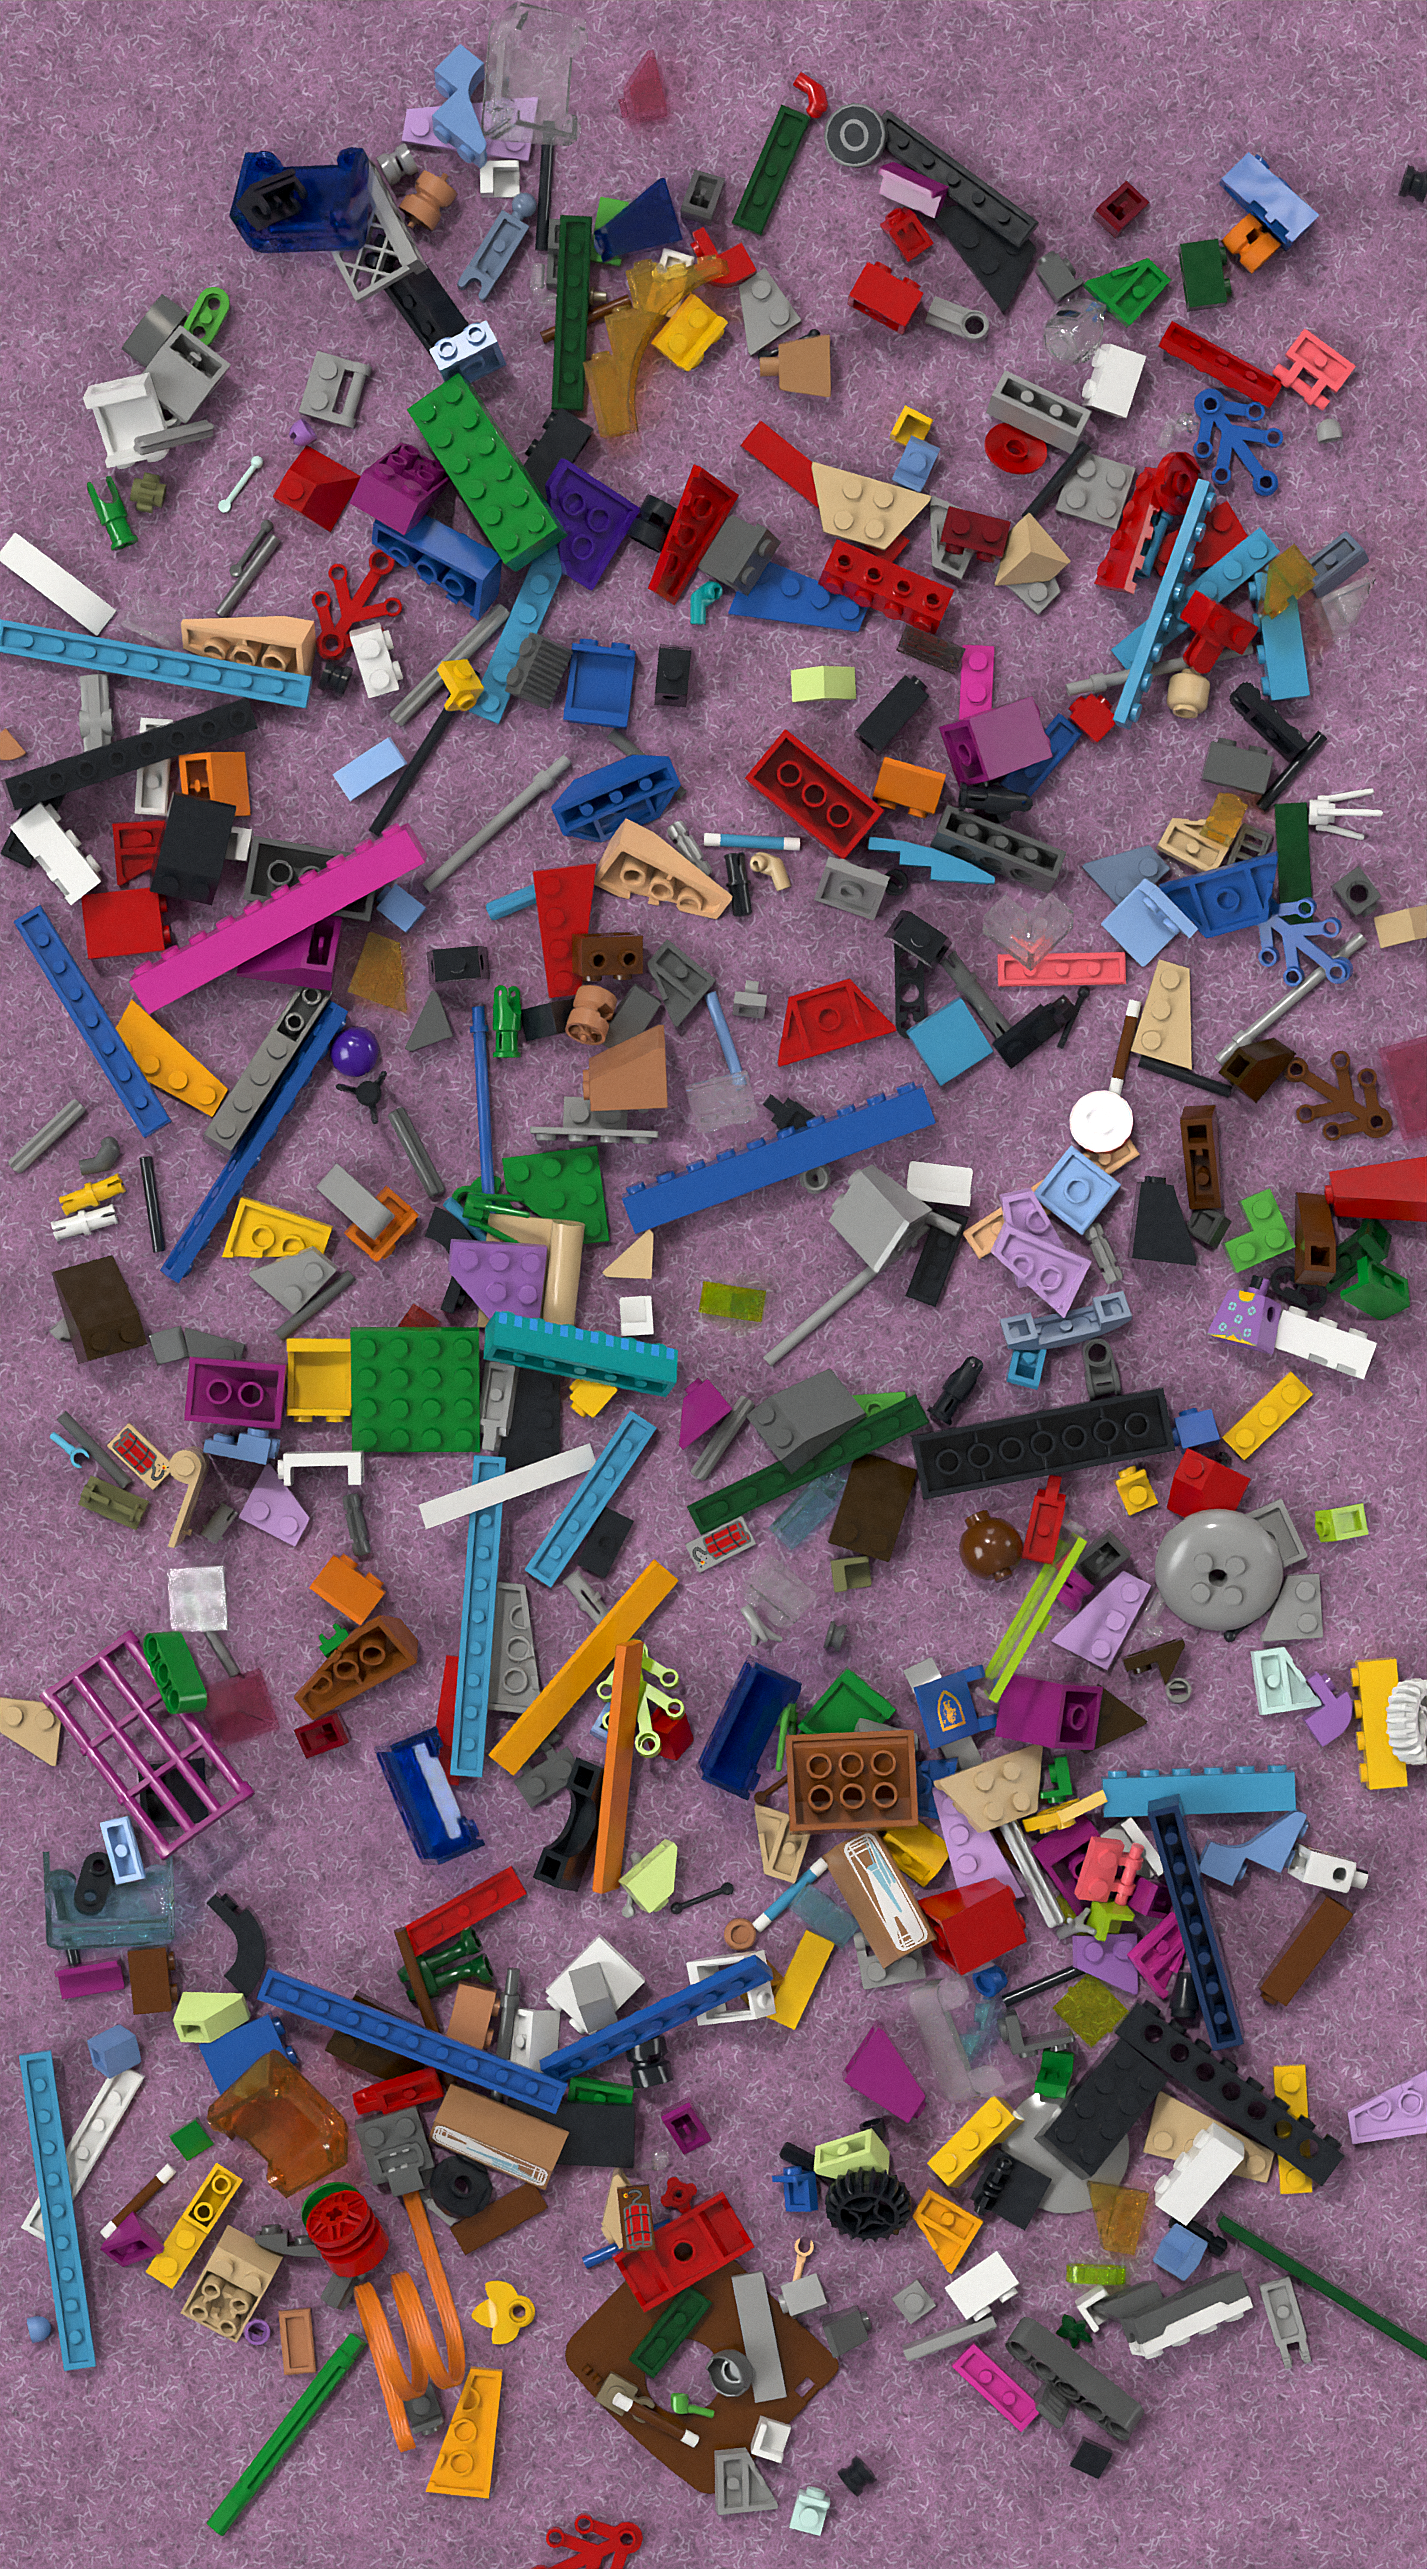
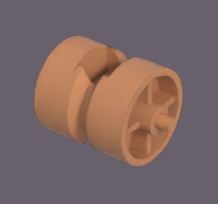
[398,170,458,231]
[565,985,617,1045]

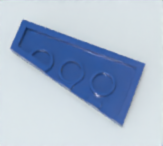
[728,561,868,633]

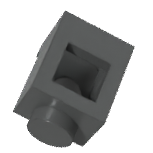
[1035,250,1084,304]

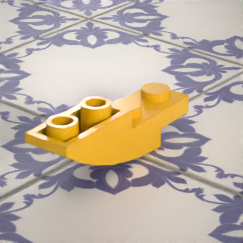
[145,2163,243,2289]

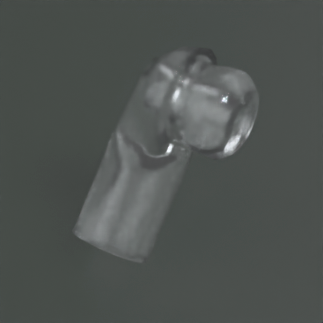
[530,263,556,312]
[1155,412,1199,451]
[1141,1592,1166,1641]

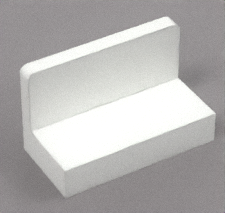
[906,1161,973,1207]
[1100,1817,1164,1879]
[508,2007,560,2073]

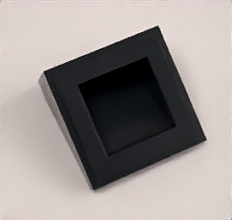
[1069,2437,1113,2479]

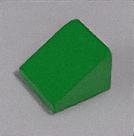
[169,2117,214,2161]

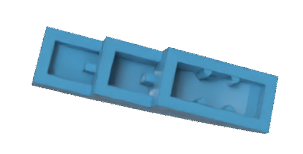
[867,837,995,885]

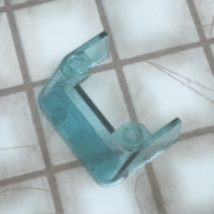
[43,1851,175,1950]

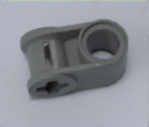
[1082,1337,1121,1400]

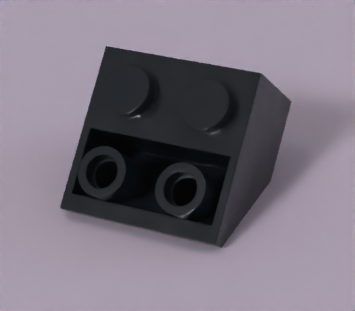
[138,1757,209,1828]

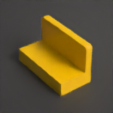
[882,1820,949,1887]

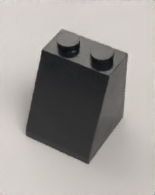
[1127,1176,1197,1266]

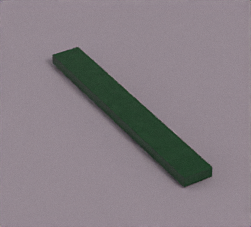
[687,1394,930,1535]
[1215,2211,1427,2360]

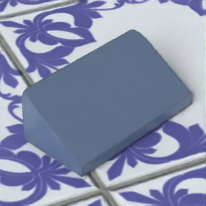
[1296,531,1369,600]

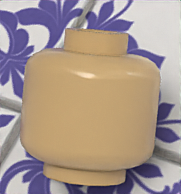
[1166,668,1210,719]

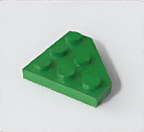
[502,1146,610,1244]

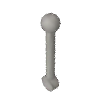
[622,1852,643,1918]

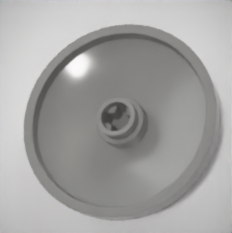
[1001,2085,1129,2213]

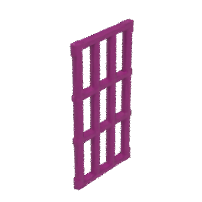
[39,1630,255,1861]

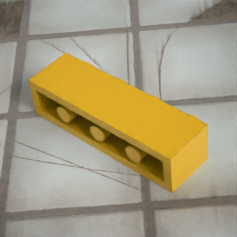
[1350,1657,1408,1790]

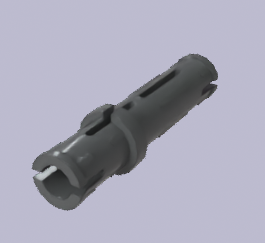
[939,951,1012,1039]

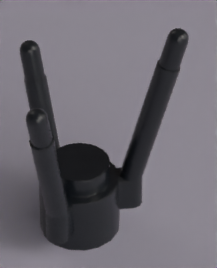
[336,1071,387,1124]

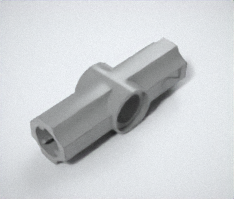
[79,674,114,752]

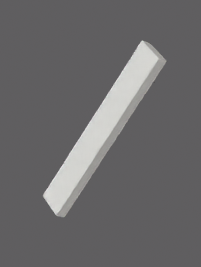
[21,2068,145,2242]

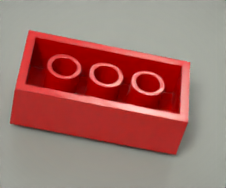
[744,729,884,860]

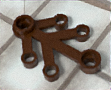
[1282,1051,1392,1141]

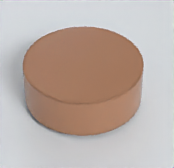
[724,1918,756,1950]

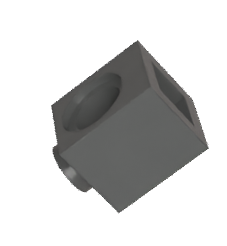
[1331,866,1382,918]

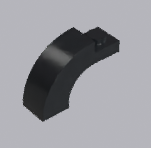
[425,1206,473,1314]
[206,1891,267,1998]

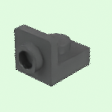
[403,2382,444,2436]

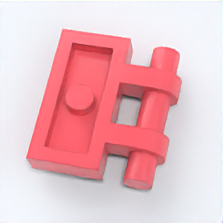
[1272,328,1356,411]
[1074,1836,1144,1906]

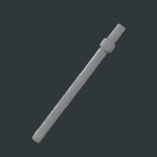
[1065,642,1253,696]
[422,754,572,893]
[1214,932,1367,1066]

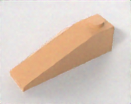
[181,616,316,676]

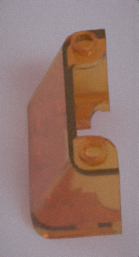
[207,2049,349,2199]

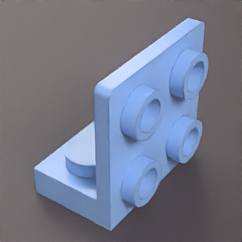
[1101,878,1198,967]

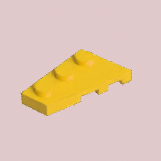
[222,1196,333,1258]

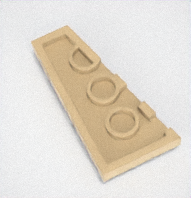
[1143,2091,1275,2183]

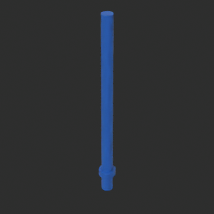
[469,1006,496,1214]

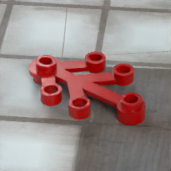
[312,549,402,661]
[531,2513,643,2569]

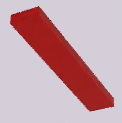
[740,420,910,563]

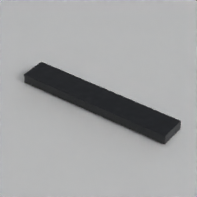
[882,110,1039,250]

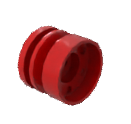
[306,2190,389,2278]

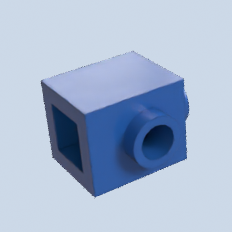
[1171,1408,1220,1454]

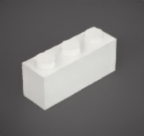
[1154,2122,1244,2226]

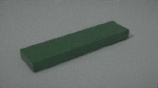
[732,104,811,236]
[1274,802,1313,924]

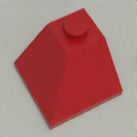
[273,445,361,533]
[1166,1448,1252,1518]

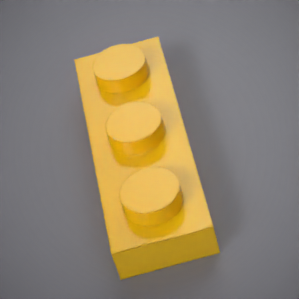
[1221,1371,1313,1460]

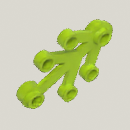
[597,1638,685,1758]

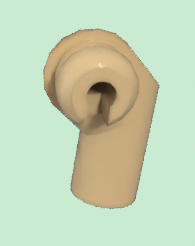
[750,852,791,891]

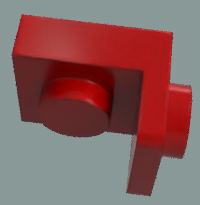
[880,207,934,262]

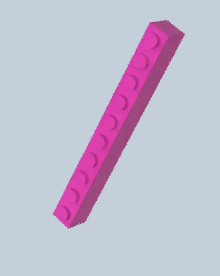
[129,823,428,1015]

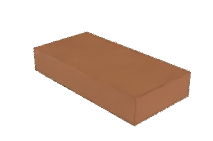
[278,2307,317,2375]

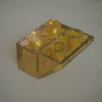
[1257,543,1318,620]

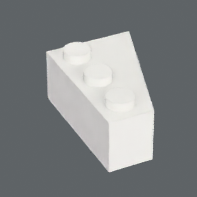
[10,802,102,905]
[1274,1306,1377,1379]

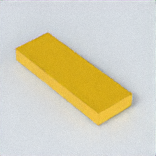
[766,1929,835,2030]

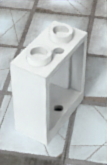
[686,1950,776,2026]

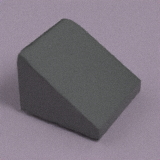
[1186,1208,1232,1249]
[148,1326,189,1366]

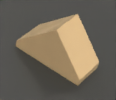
[1373,905,1427,948]
[602,1229,654,1279]

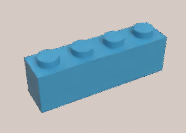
[1247,568,1310,703]

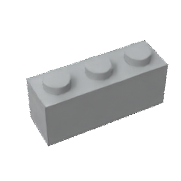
[986,370,1092,454]

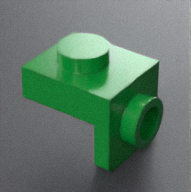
[1034,2048,1075,2099]

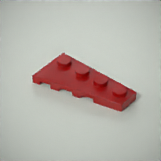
[1094,467,1161,594]

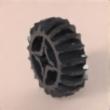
[825,2166,911,2243]

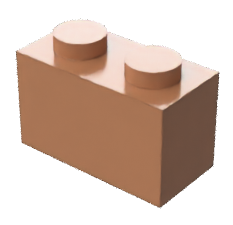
[446,1980,500,2050]

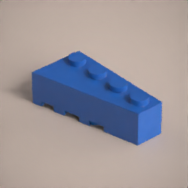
[372,515,503,621]

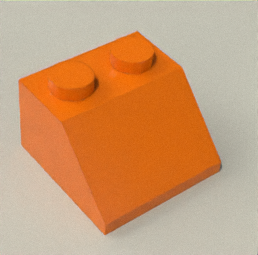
[872,757,946,819]
[309,1553,386,1626]

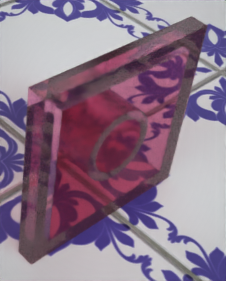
[204,1667,280,1748]

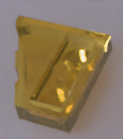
[347,931,407,1013]
[1087,2180,1149,2255]

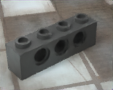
[930,804,1066,893]

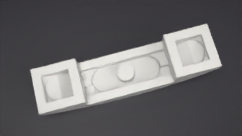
[0,533,116,636]

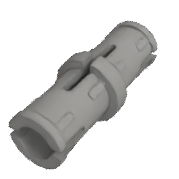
[563,1570,609,1626]

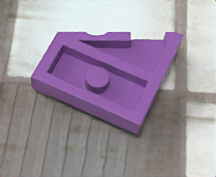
[1072,1932,1138,1995]

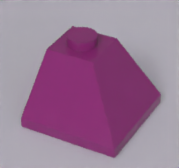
[679,1377,732,1450]

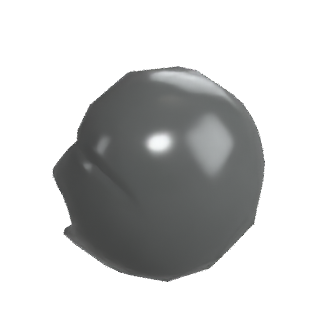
[705,2349,753,2397]

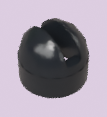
[885,869,908,896]
[859,2118,886,2141]

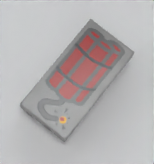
[685,1515,756,1573]

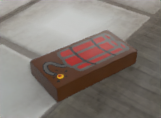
[617,2184,656,2253]

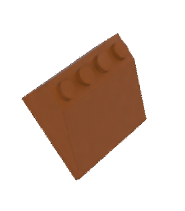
[785,1729,919,1835]

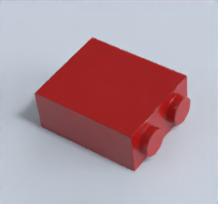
[81,887,172,960]

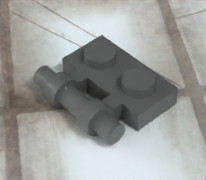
[505,1728,576,1808]

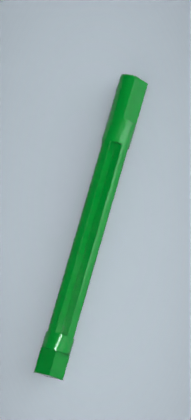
[206,2333,367,2536]

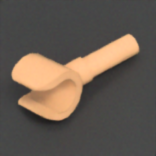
[793,2238,814,2281]

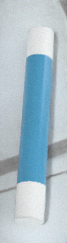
[704,833,800,851]
[752,1857,828,1932]

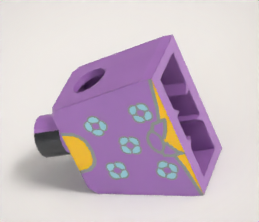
[1207,1275,1281,1355]

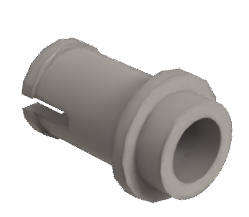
[200,1502,239,1544]

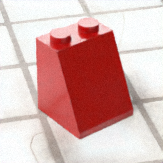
[917,1877,1027,1976]

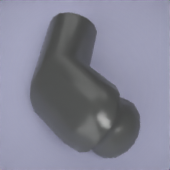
[79,1137,120,1176]

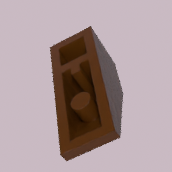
[1180,1105,1222,1209]

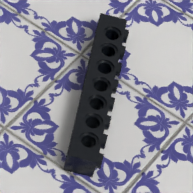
[1,698,258,811]
[1114,1999,1345,2186]

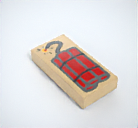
[107,1423,170,1490]

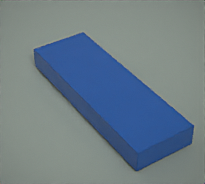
[999,713,1083,804]

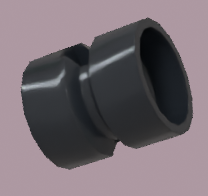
[626,494,677,554]
[625,2034,674,2088]

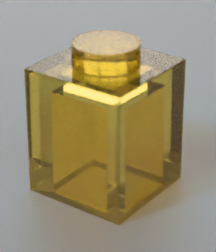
[1199,792,1248,848]

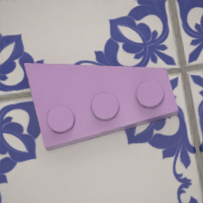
[999,1188,1065,1288]
[1050,1570,1151,1670]
[1346,2069,1427,2144]

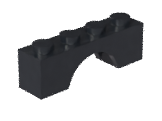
[533,1757,604,1892]

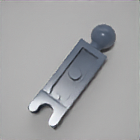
[457,192,537,303]

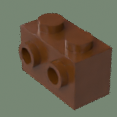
[572,931,643,981]
[127,1944,179,2015]

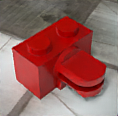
[1179,590,1259,674]

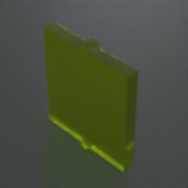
[1052,1973,1128,2047]

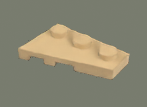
[1131,959,1192,1070]

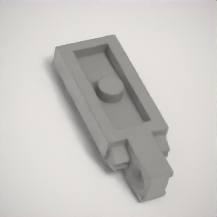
[480,1361,520,1452]

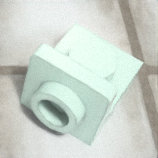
[789,2486,830,2536]

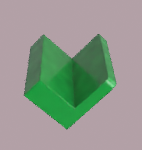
[1340,1256,1410,1320]

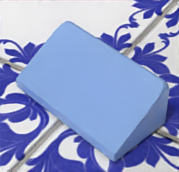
[100,1815,146,1885]

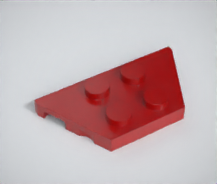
[777,978,897,1067]

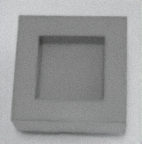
[891,2278,936,2324]

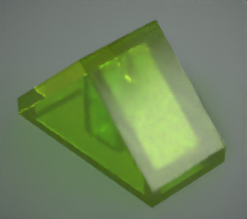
[698,1281,766,1322]

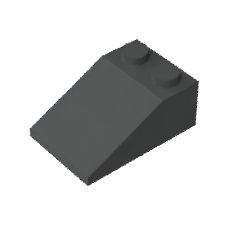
[746,1368,867,1474]

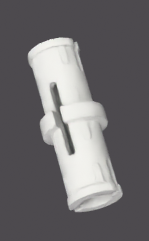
[51,1204,118,1241]

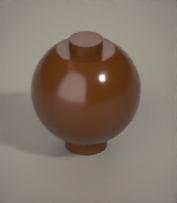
[959,1510,1023,1583]

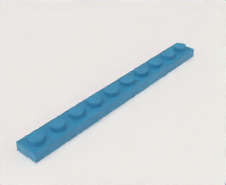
[0,619,313,709]
[450,1455,506,1777]
[19,2049,96,2371]

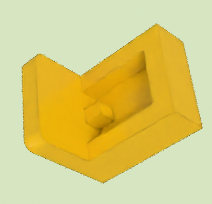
[437,659,484,711]

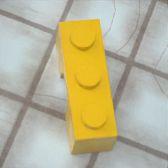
[927,2095,1025,2188]

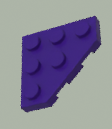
[545,458,640,591]

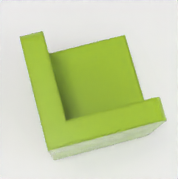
[1086,1898,1135,1942]

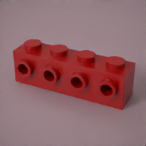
[818,539,954,635]

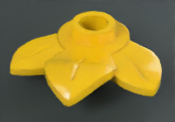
[471,2280,535,2344]

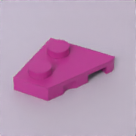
[1127,1911,1185,2000]

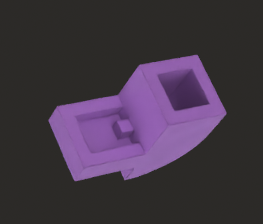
[1302,1671,1352,1747]

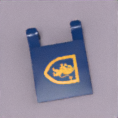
[913,1664,997,1749]

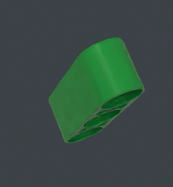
[143,1631,207,1714]

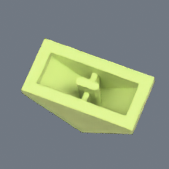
[791,666,856,703]

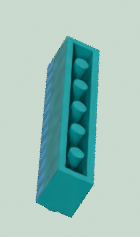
[484,1311,678,1397]

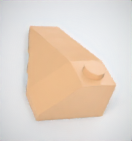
[594,819,733,919]

